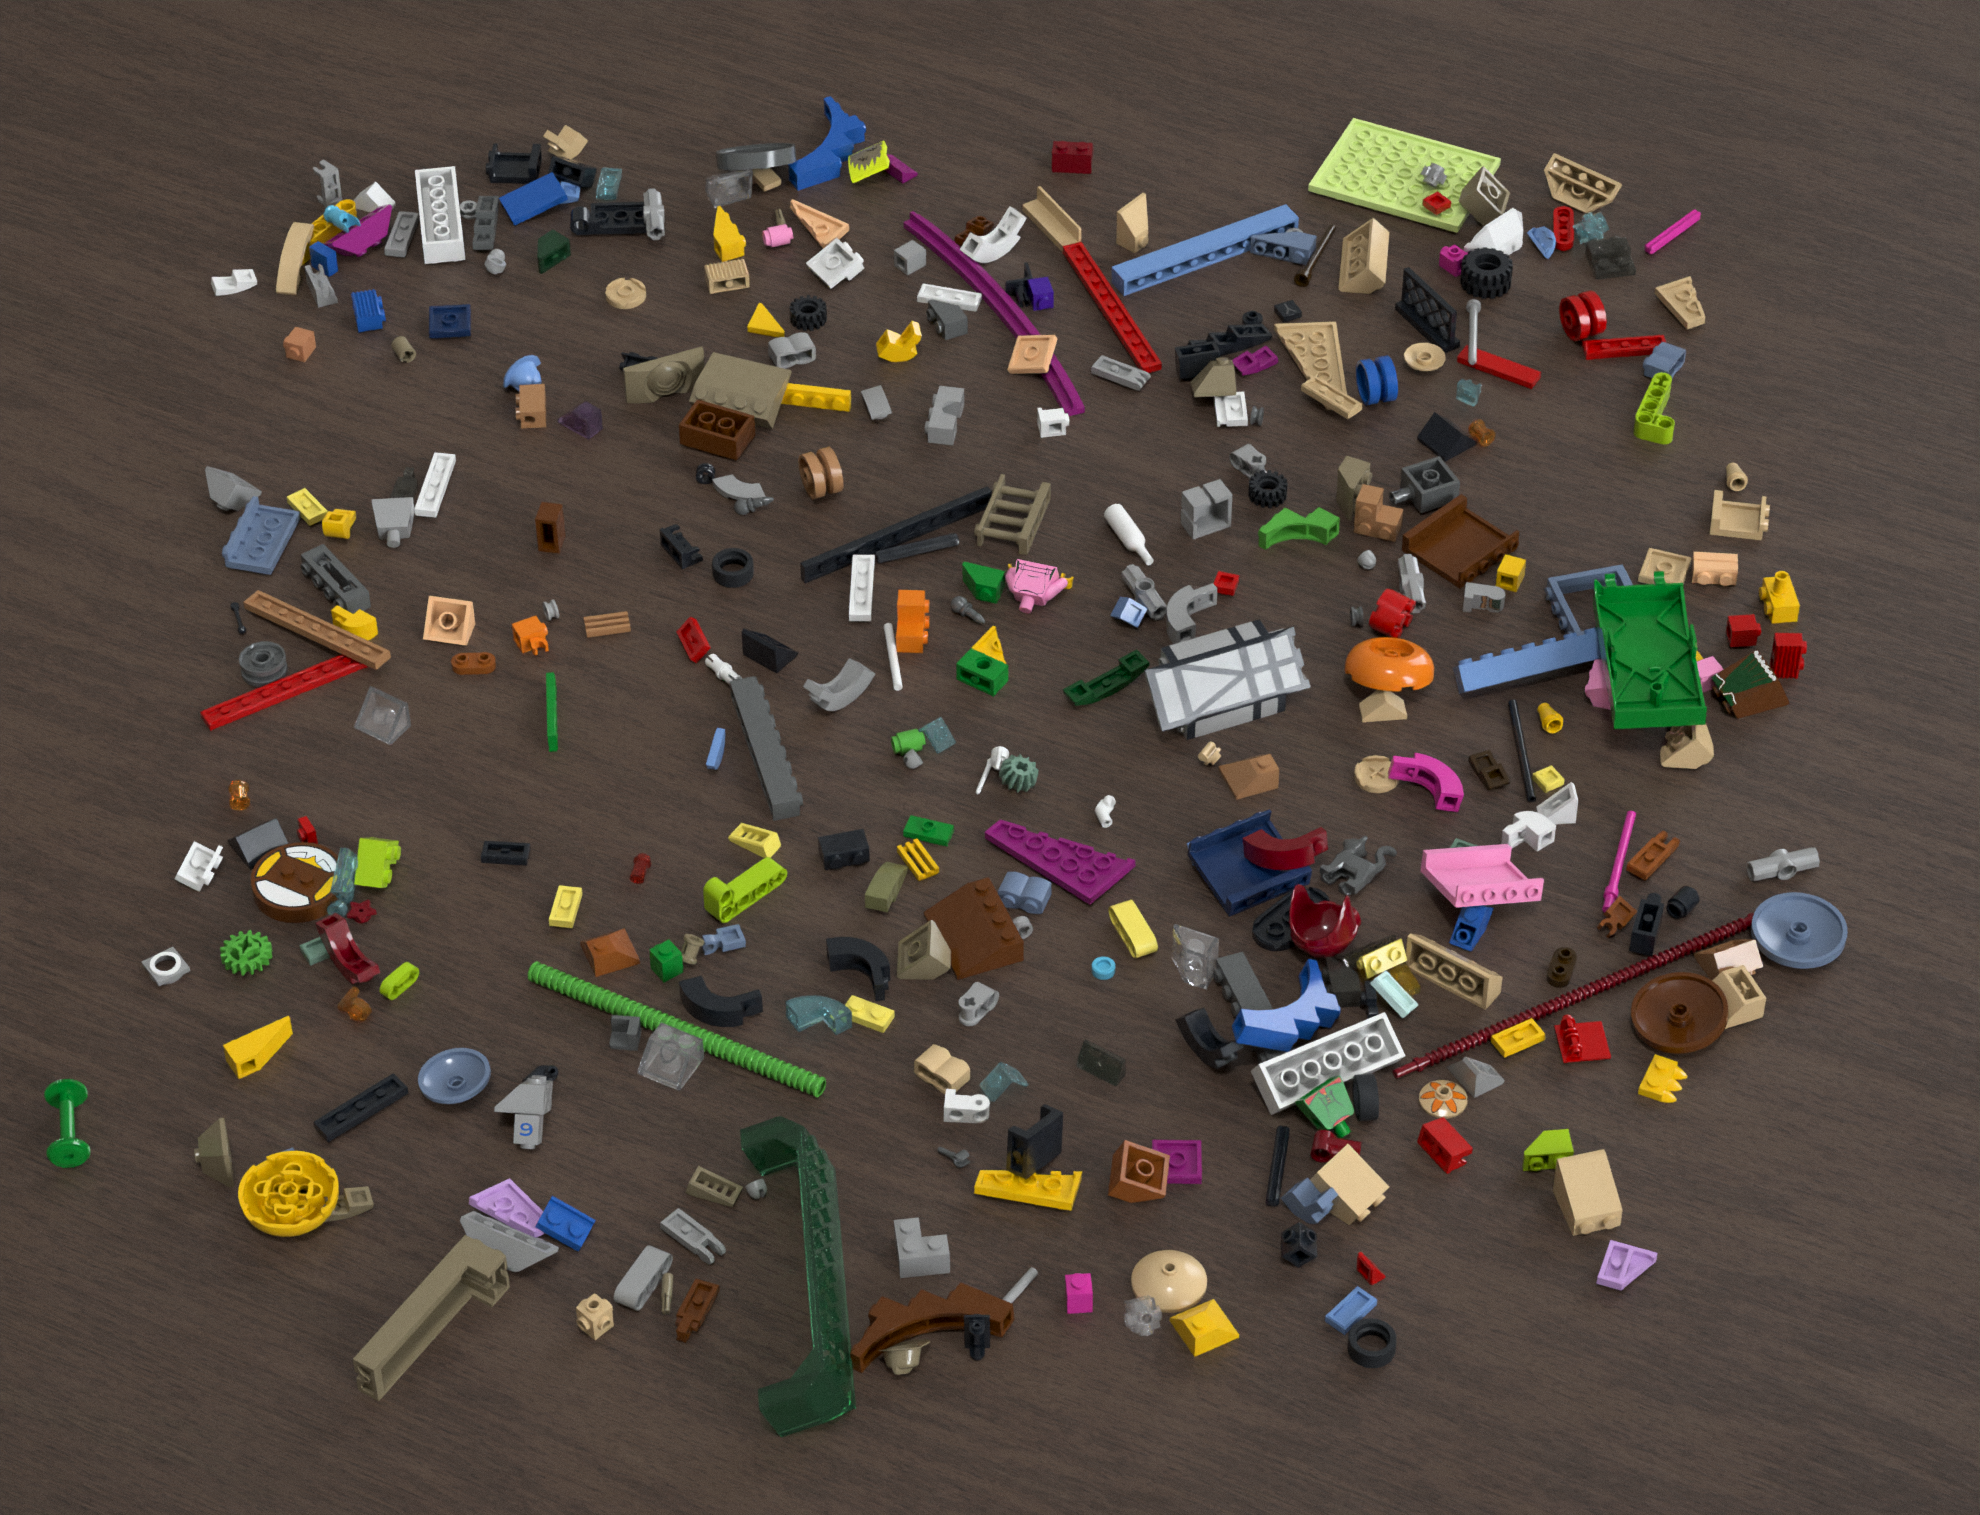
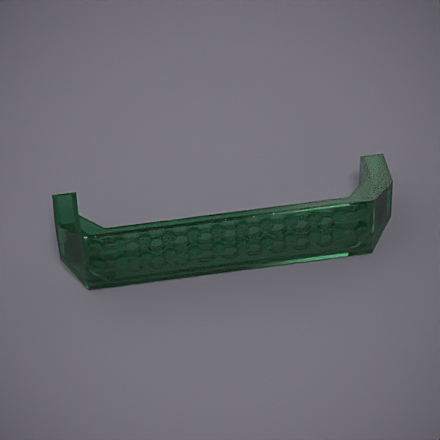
[740,1116,856,1437]

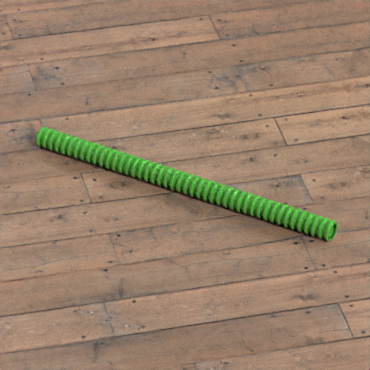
[528,961,826,1097]

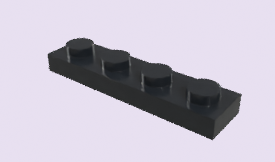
[313,1073,408,1142]

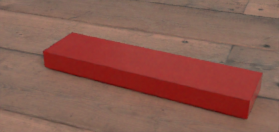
[1582,335,1666,360]
[1457,345,1541,389]

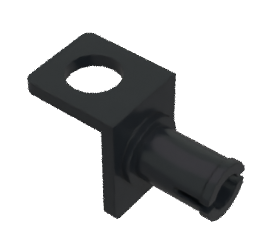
[1005,262,1033,308]

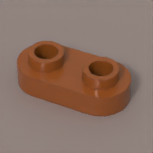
[451,652,496,675]

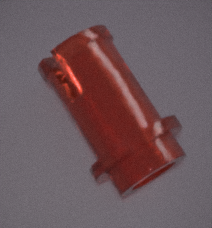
[630,853,652,884]

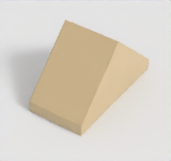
[1359,690,1407,722]

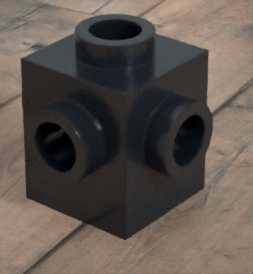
[1281,1222,1317,1268]

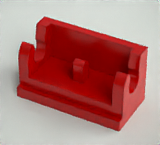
[1417,1117,1473,1174]

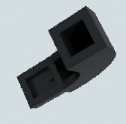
[826,937,890,1001]
[679,975,763,1027]
[1175,1007,1244,1068]

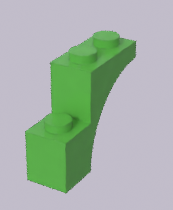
[1258,507,1340,550]

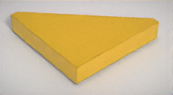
[747,303,785,338]
[972,626,1006,664]

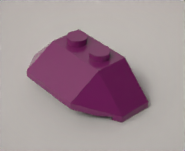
[323,204,392,257]

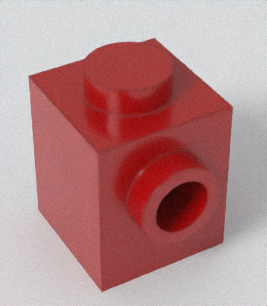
[1726,614,1761,647]

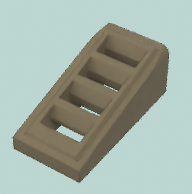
[685,1166,743,1207]

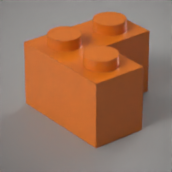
[896,590,930,653]

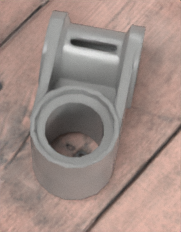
[1229,444,1267,479]
[959,982,999,1026]

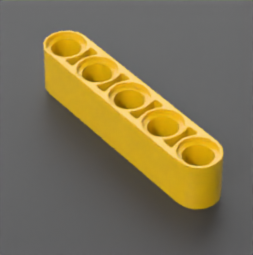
[302,199,358,265]

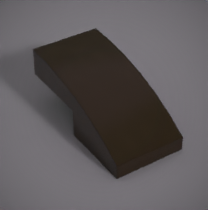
[1468,750,1511,790]

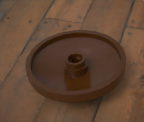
[1631,972,1729,1054]

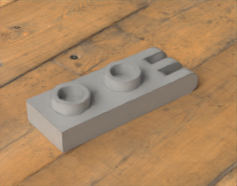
[1091,355,1151,391]

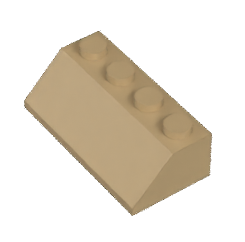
[1338,218,1389,294]
[1405,933,1502,1010]

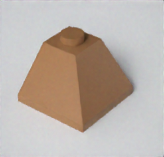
[1219,754,1279,800]

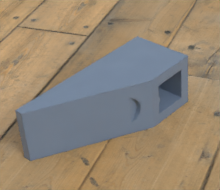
[1250,232,1316,265]

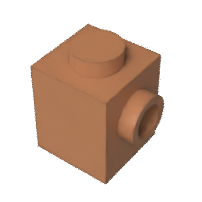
[283,327,316,362]

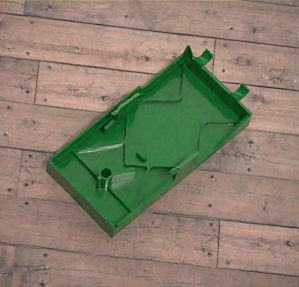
[1593,571,1707,729]

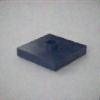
[429,304,471,338]

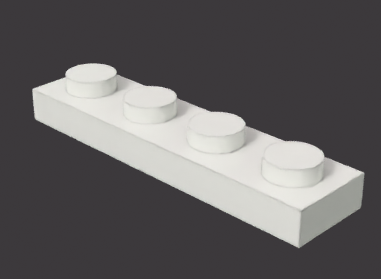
[414,453,456,517]
[849,555,875,621]

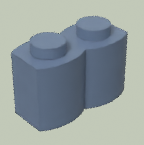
[1643,342,1686,378]
[998,872,1052,914]

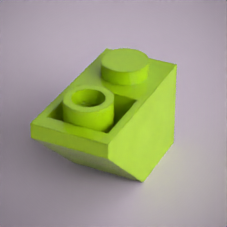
[1522,1129,1574,1171]

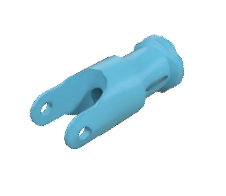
[323,205,361,233]

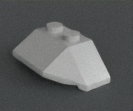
[460,1211,559,1272]

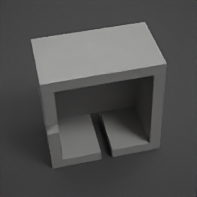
[1181,479,1232,539]

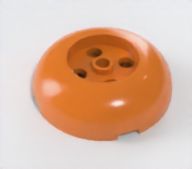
[1344,637,1434,691]

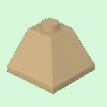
[1116,193,1149,253]

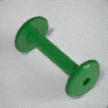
[44,1079,91,1168]

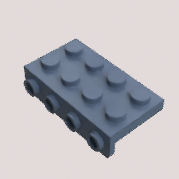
[222,496,301,575]

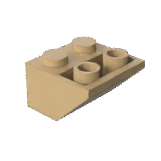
[1712,965,1766,1029]

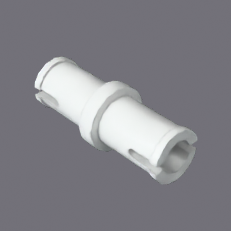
[705,654,742,685]

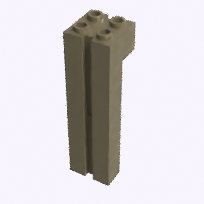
[353,1235,510,1401]

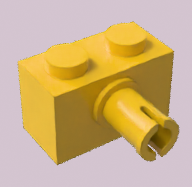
[1759,571,1800,624]

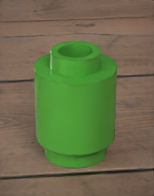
[891,728,926,755]

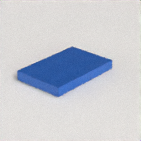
[499,172,568,226]

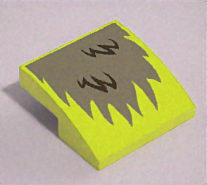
[848,141,890,183]

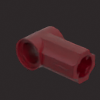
[1310,1130,1362,1163]

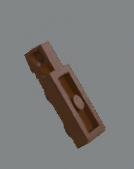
[675,1278,720,1343]

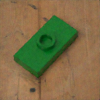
[903,815,954,847]

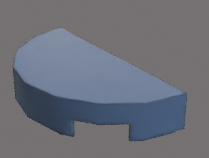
[1527,226,1556,259]
[706,728,725,770]

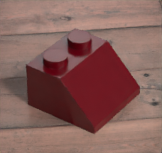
[1052,141,1094,174]

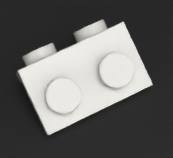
[175,841,223,892]

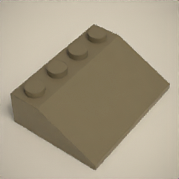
[689,352,792,429]

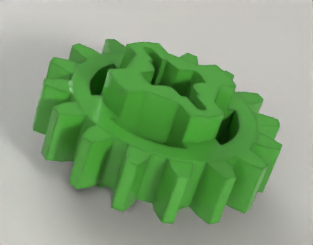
[220,930,273,976]

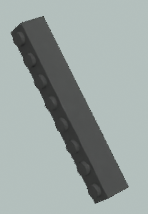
[730,676,803,821]

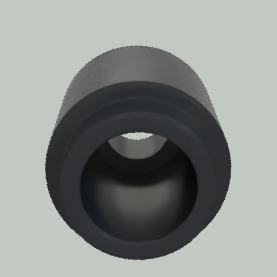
[1666,886,1700,919]

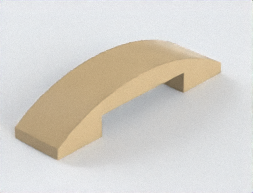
[276,222,314,296]

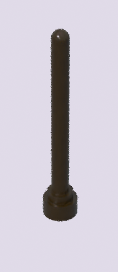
[1294,225,1336,287]

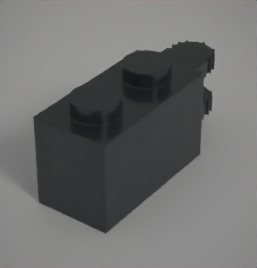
[1629,893,1664,956]

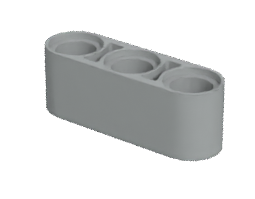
[614,1245,673,1311]

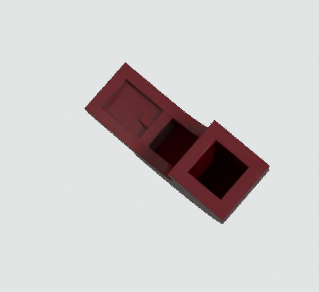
[1242,827,1328,870]
[315,913,380,984]

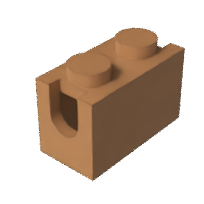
[516,384,546,428]

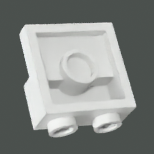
[806,238,864,289]

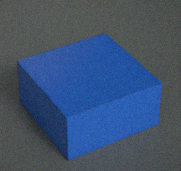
[309,241,338,277]

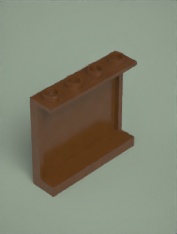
[1402,494,1520,589]

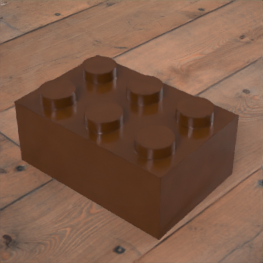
[679,399,756,460]

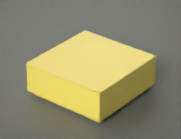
[1532,765,1565,793]

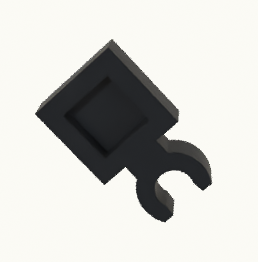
[1360,980,1378,1019]

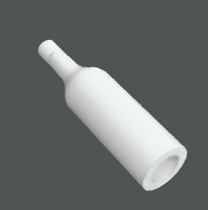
[1104,504,1154,565]

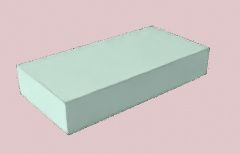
[1370,970,1418,1018]

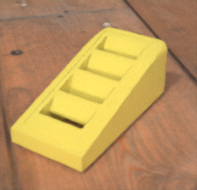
[728,823,781,858]

